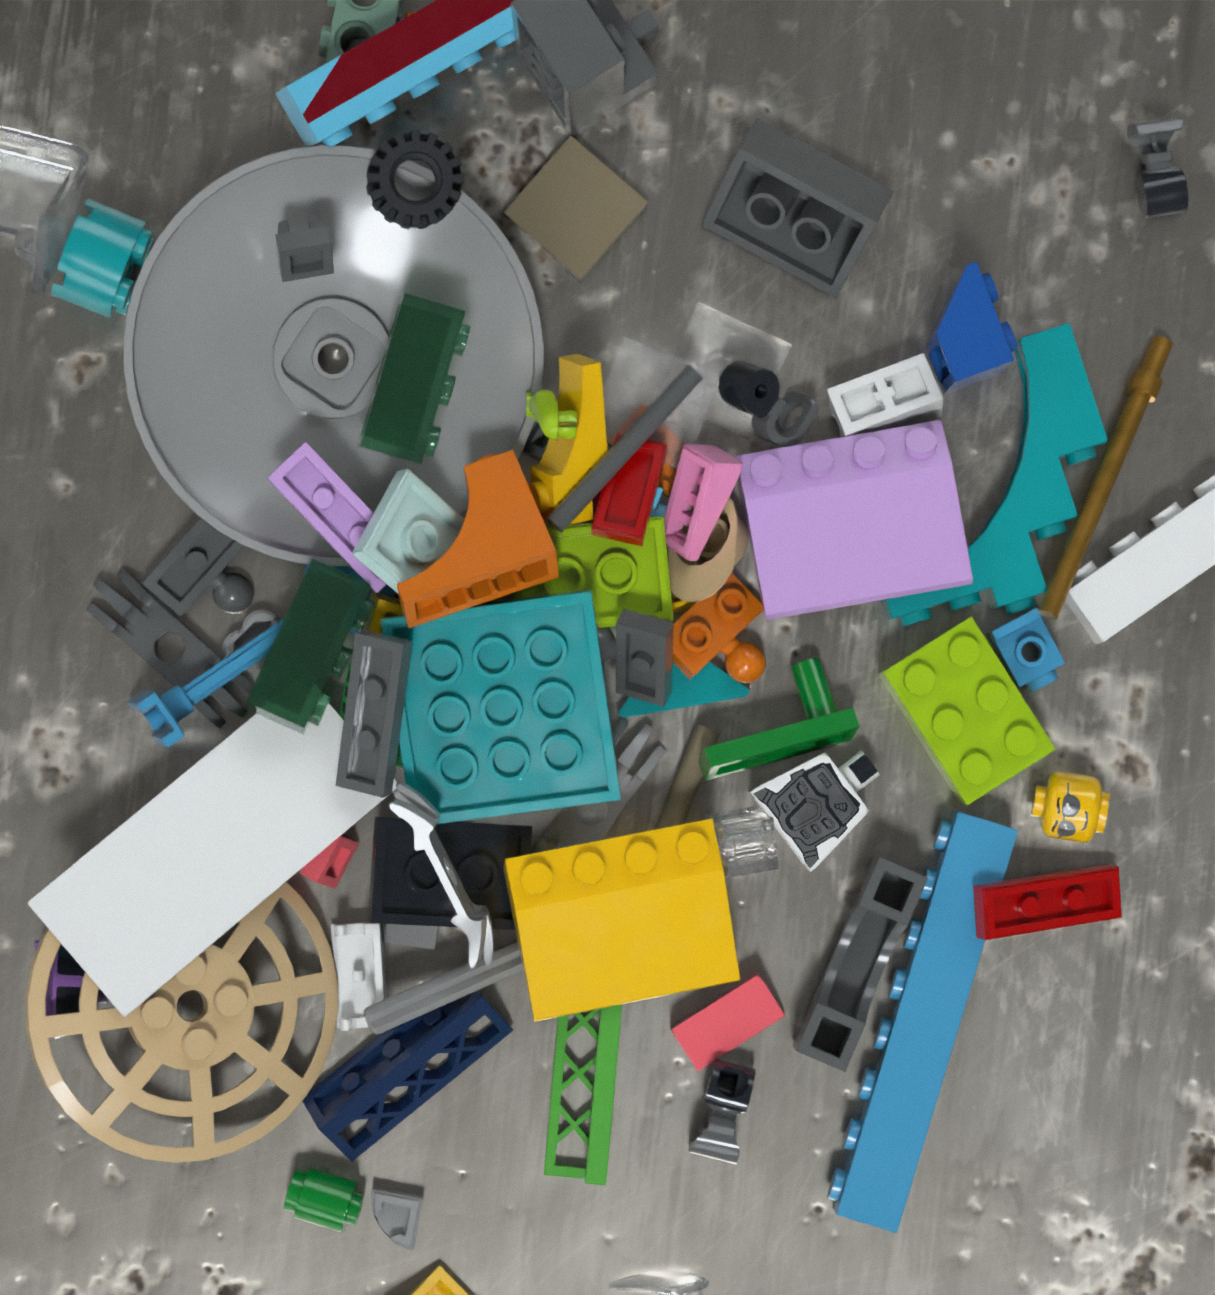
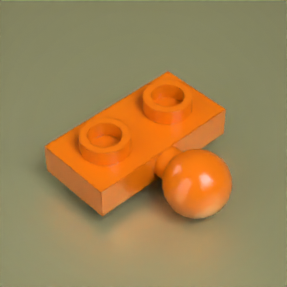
[672,572,766,683]

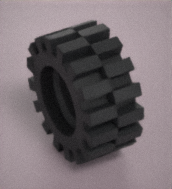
[366,130,464,230]

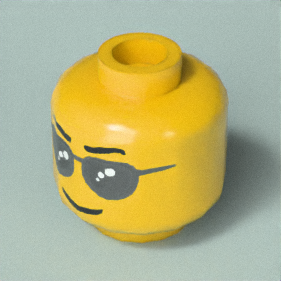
[1031,771,1110,843]

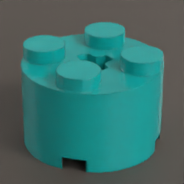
[51,198,155,319]

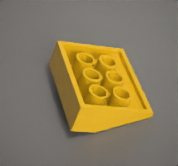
[503,818,740,1022]

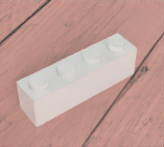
[1065,474,1215,644]

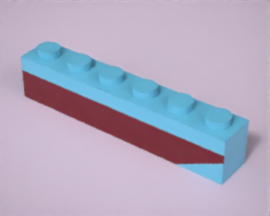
[275,0,515,148]

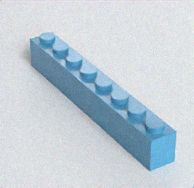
[827,811,1018,1233]

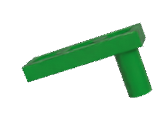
[698,658,860,781]

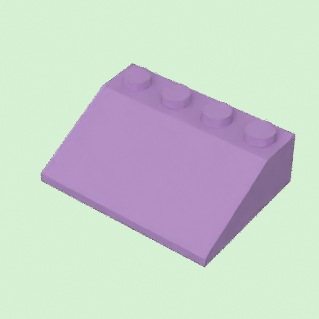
[736,420,973,620]

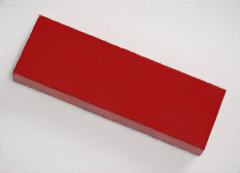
[973,864,1122,940]

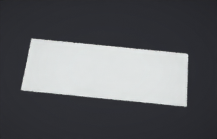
[28,675,397,1017]

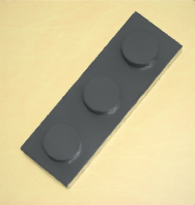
[335,629,412,798]

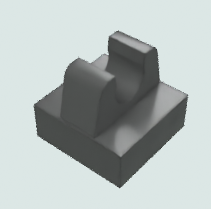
[275,215,334,282]

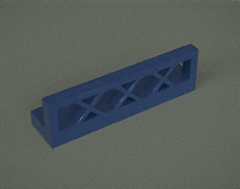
[303,989,513,1162]

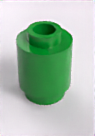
[283,1168,365,1233]

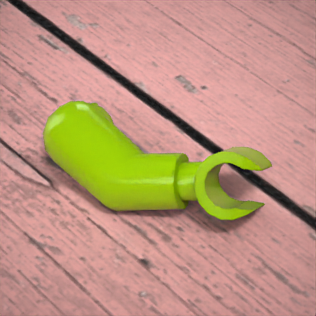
[526,389,577,441]

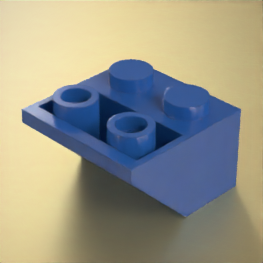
[925,262,1017,395]

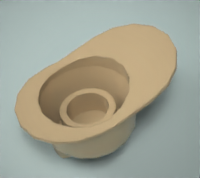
[667,497,748,602]

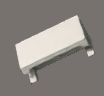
[827,353,943,437]
[331,922,388,1031]

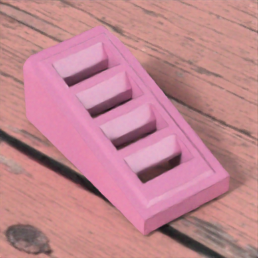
[664,444,743,561]

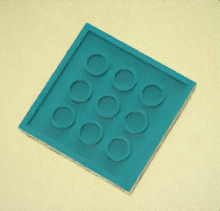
[381,589,621,824]

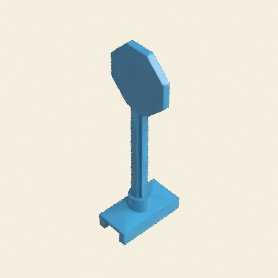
[127,564,394,748]

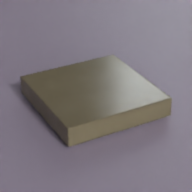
[503,135,649,282]

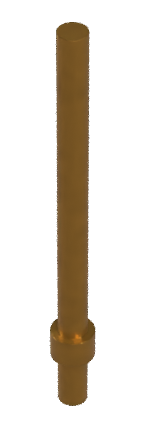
[1038,336,1173,620]

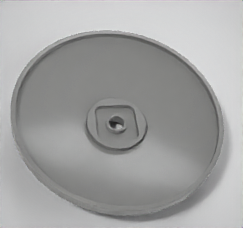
[123,145,544,566]

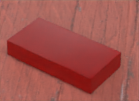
[591,433,668,547]

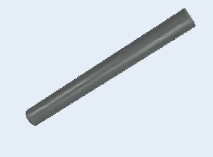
[547,365,703,533]

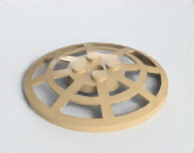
[25,882,338,1163]

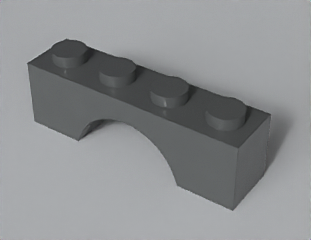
[793,855,928,1072]

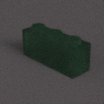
[357,293,471,465]
[246,559,375,735]

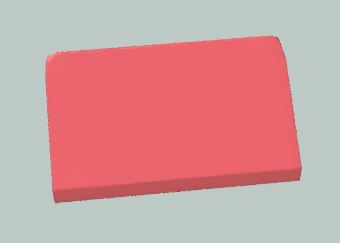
[670,972,785,1071]

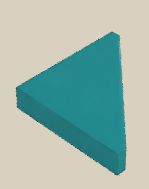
[617,661,750,718]

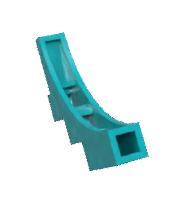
[881,322,1108,627]

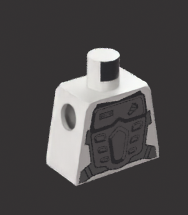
[749,751,880,872]

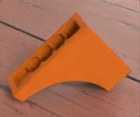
[396,450,559,628]

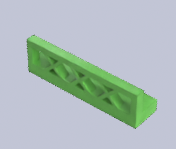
[544,1004,622,1186]

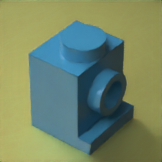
[985,607,1065,692]

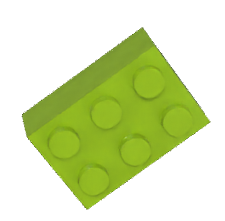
[878,616,1056,805]

